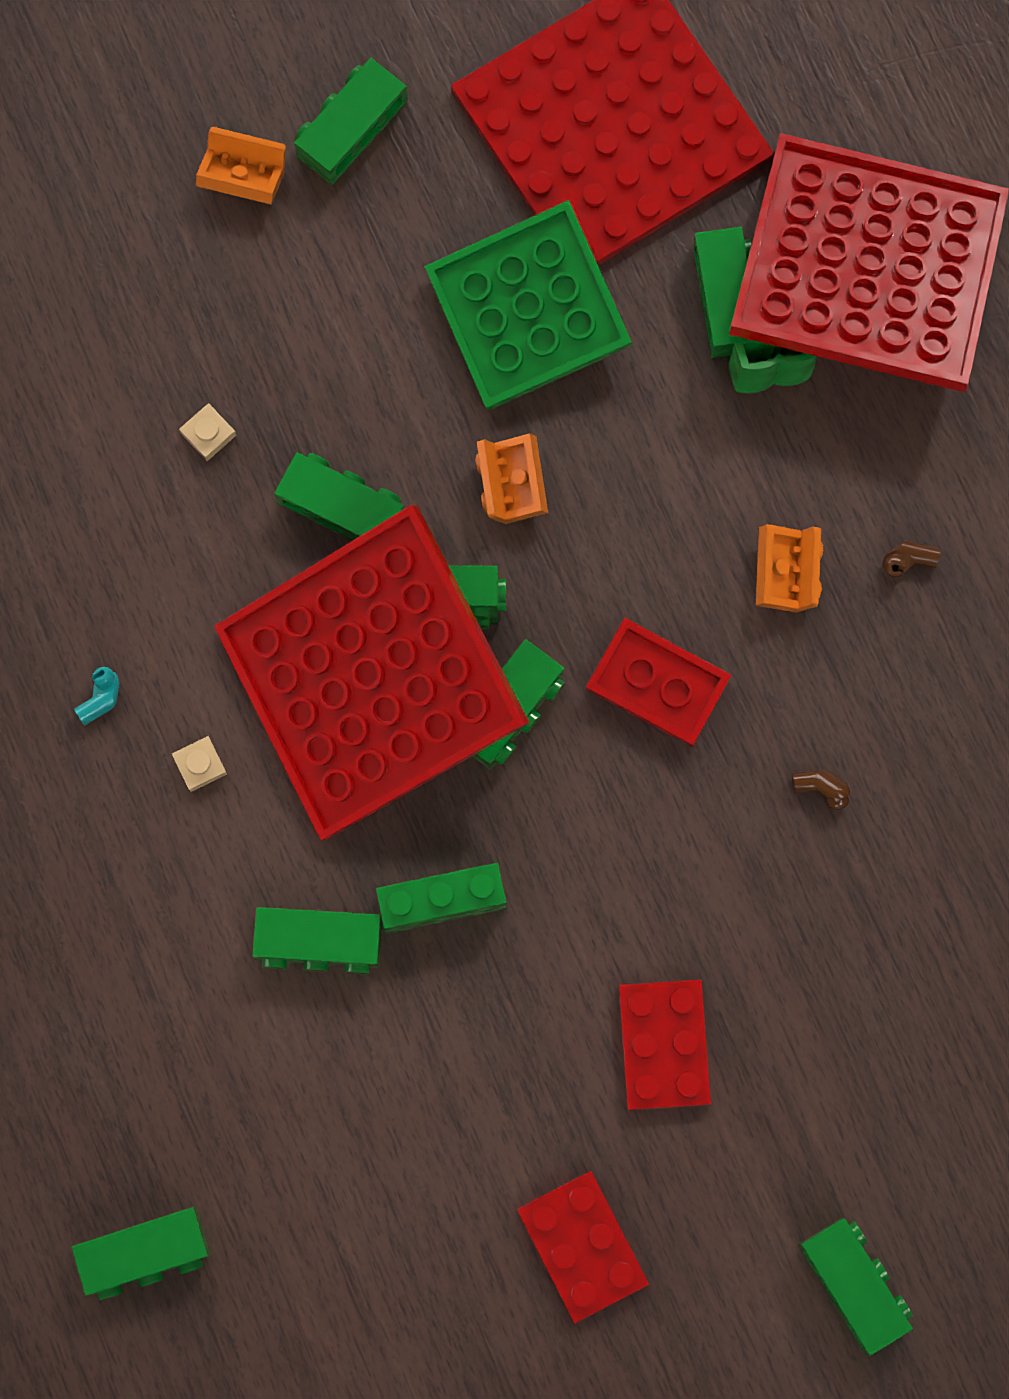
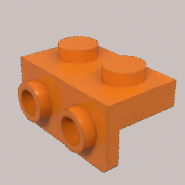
[196,127,286,205]
[475,433,548,524]
[756,524,823,613]

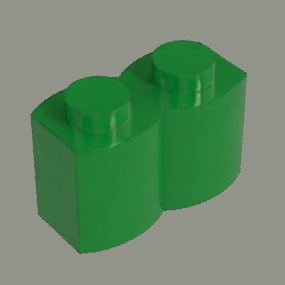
[728,338,818,393]

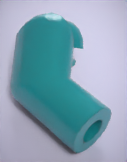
[74,667,120,726]

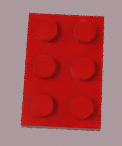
[585,618,732,747]
[619,980,711,1110]
[517,1171,649,1324]

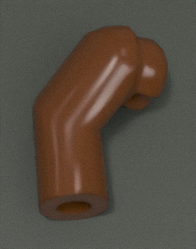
[882,541,941,577]
[792,770,850,809]

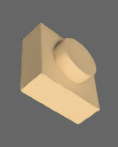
[179,403,236,461]
[172,736,227,792]

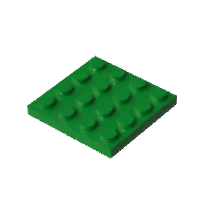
[424,200,633,411]

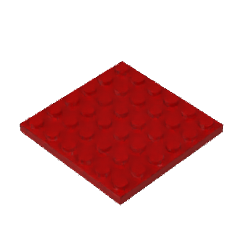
[451,0,775,266]
[729,133,1009,393]
[214,505,529,841]

